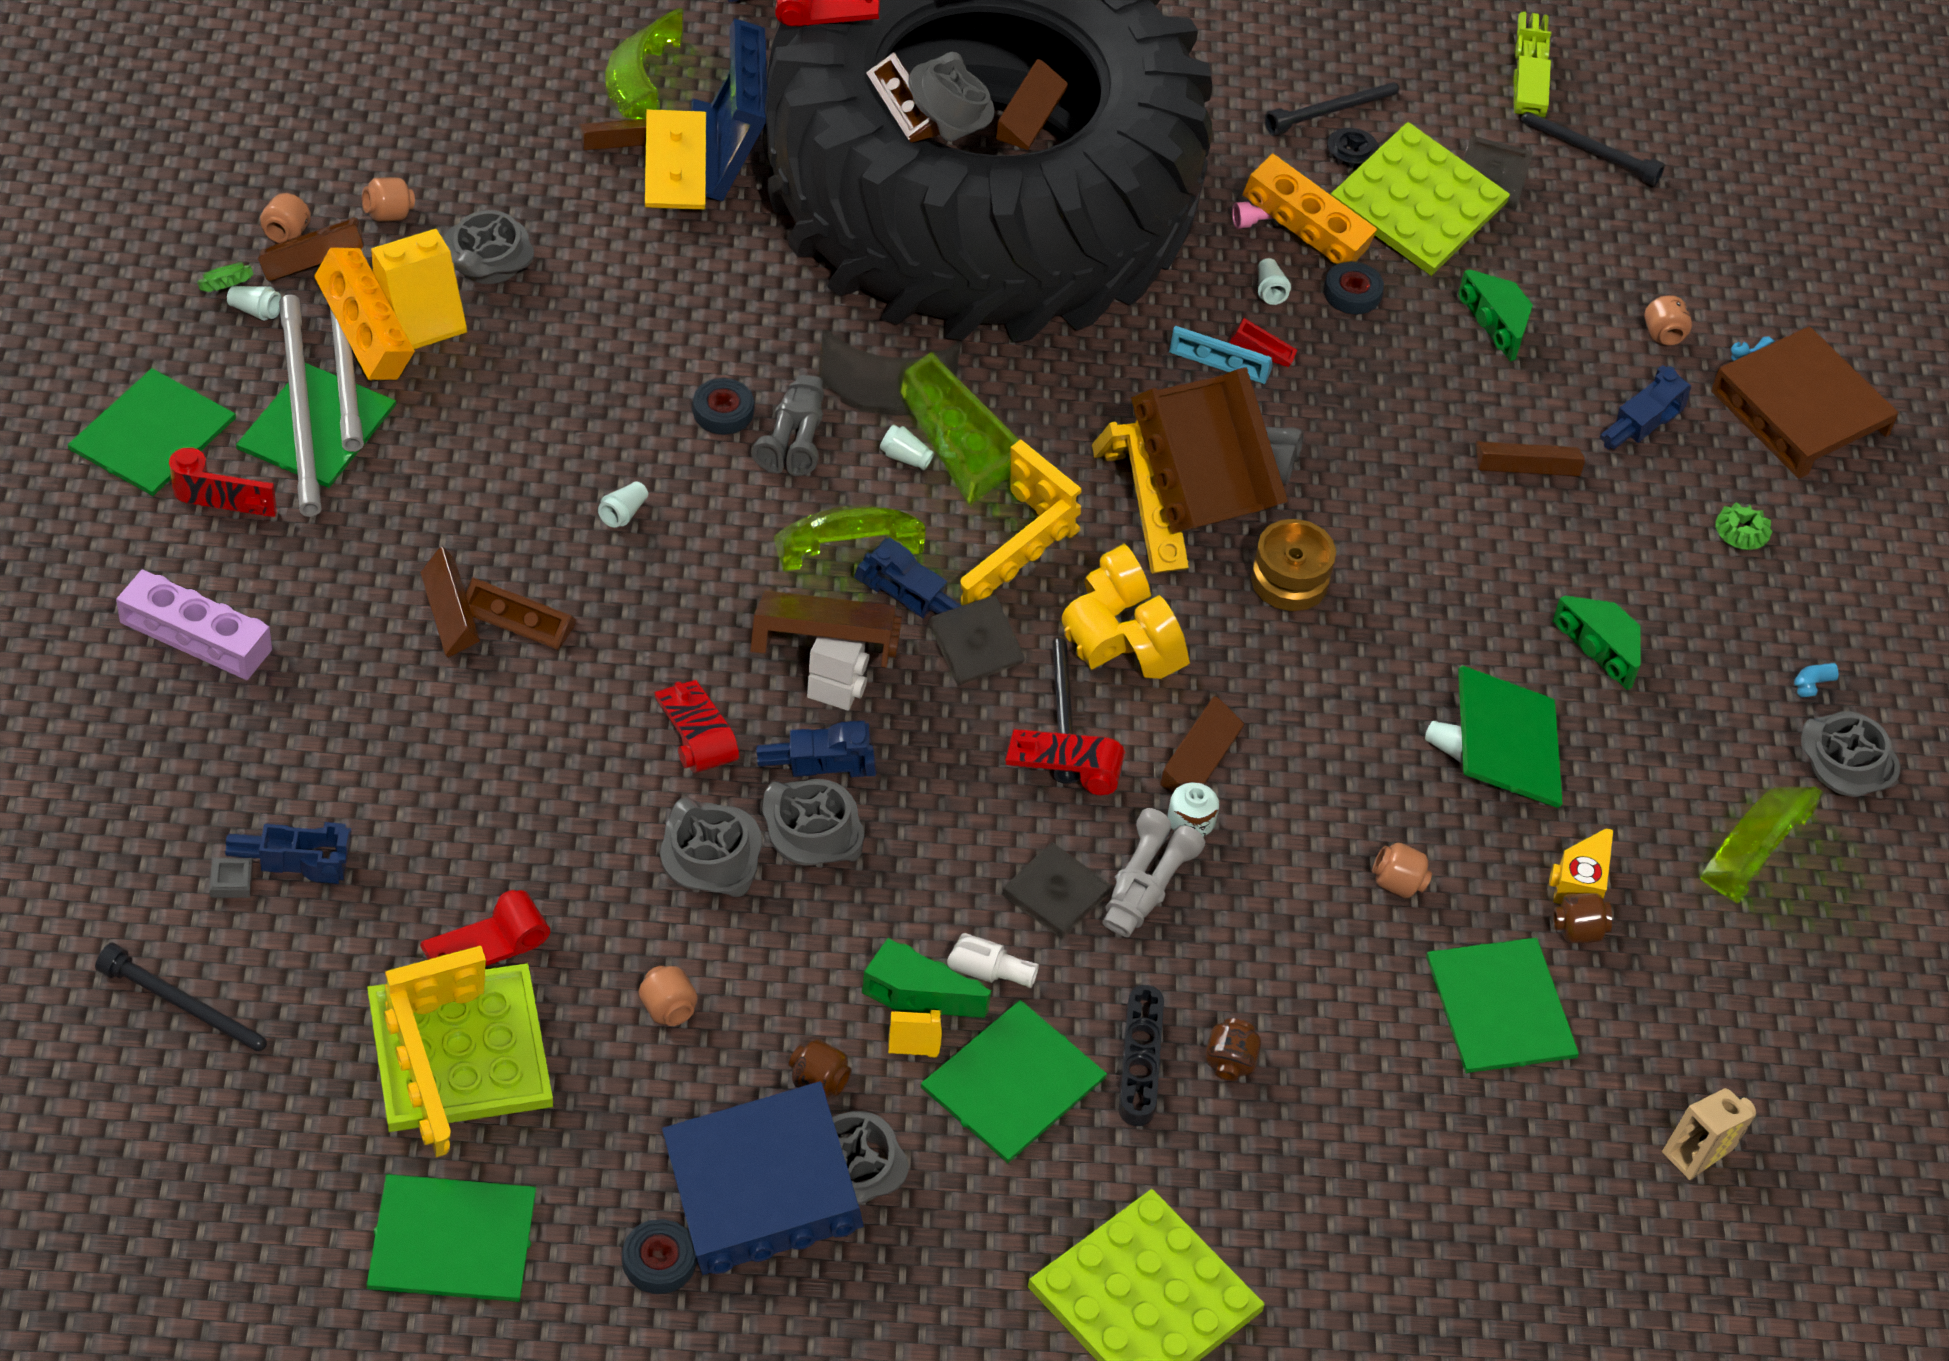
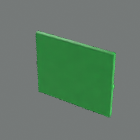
[236,363,396,488]
[68,368,236,496]
[1458,665,1563,808]
[1426,938,1579,1073]
[920,1000,1107,1164]
[367,1174,536,1302]

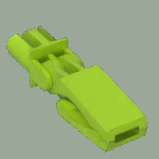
[1513,12,1551,117]

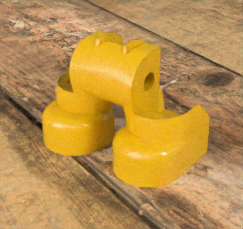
[1062,543,1190,679]

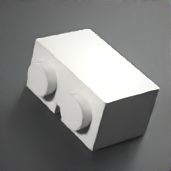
[807,636,869,711]

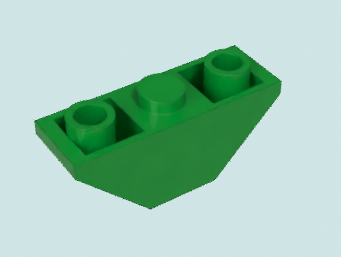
[1458,269,1533,361]
[1552,595,1641,690]

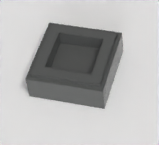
[209,858,253,898]

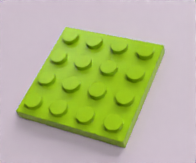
[1331,122,1510,276]
[367,963,553,1132]
[1028,1189,1265,1361]

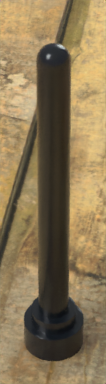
[1264,82,1400,136]
[1521,112,1665,187]
[1052,637,1081,784]
[95,942,267,1051]

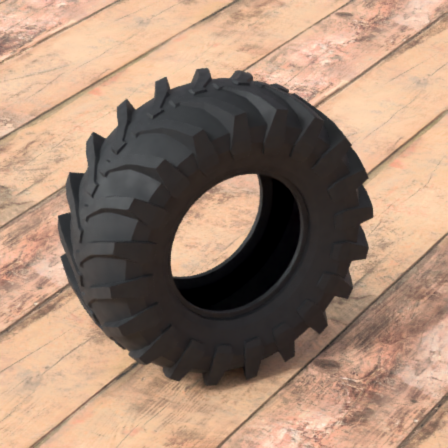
[763,0,1213,342]

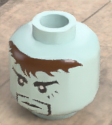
[1168,782,1219,837]

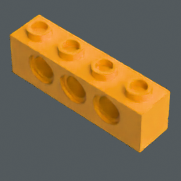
[1242,153,1377,264]
[314,248,415,380]

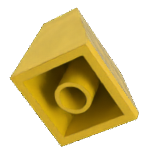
[371,229,467,349]

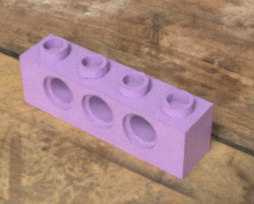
[116,569,272,680]

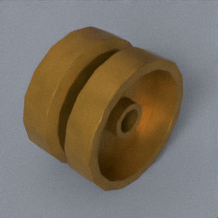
[1251,519,1337,611]

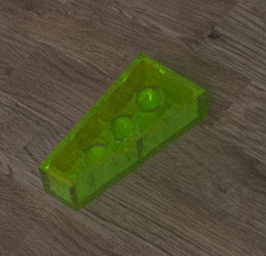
[901,352,1019,506]

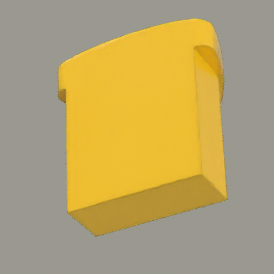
[888,1010,942,1058]

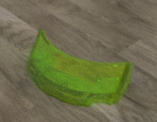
[605,8,684,119]
[774,505,926,571]
[1700,786,1824,904]

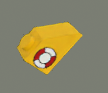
[1549,829,1613,904]

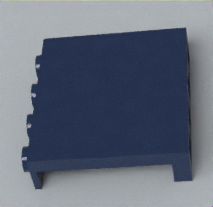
[691,18,767,201]
[662,1081,864,1275]

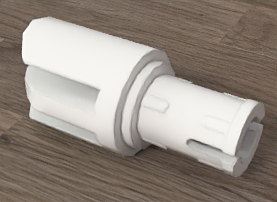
[947,933,1039,988]

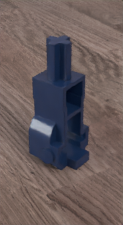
[1600,365,1691,450]
[854,537,968,626]
[757,720,877,777]
[225,822,352,884]

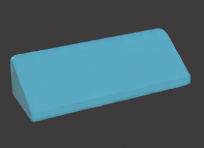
[1169,326,1273,384]

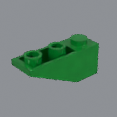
[862,938,991,1018]

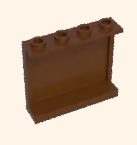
[1711,326,1899,479]
[1131,367,1288,534]
[750,590,902,668]

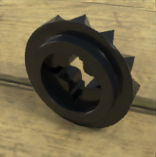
[1327,128,1379,168]

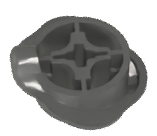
[908,52,994,142]
[443,210,534,284]
[1801,711,1900,797]
[763,779,864,865]
[660,798,762,897]
[832,1111,908,1204]

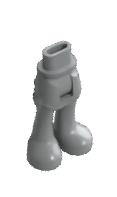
[1103,808,1205,937]

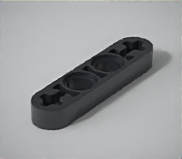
[1118,985,1164,1126]

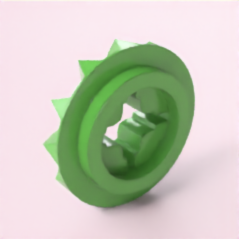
[197,262,253,292]
[1716,502,1772,550]

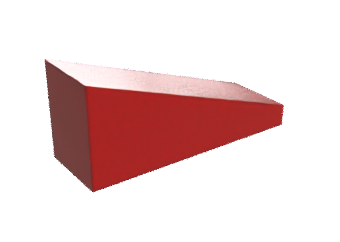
[1227,318,1297,367]

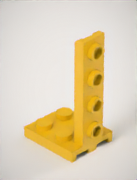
[1092,420,1189,574]
[961,439,1082,610]
[384,946,486,1157]

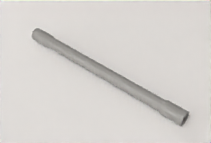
[279,295,321,516]
[330,308,364,452]

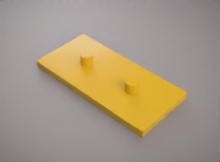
[645,109,706,210]

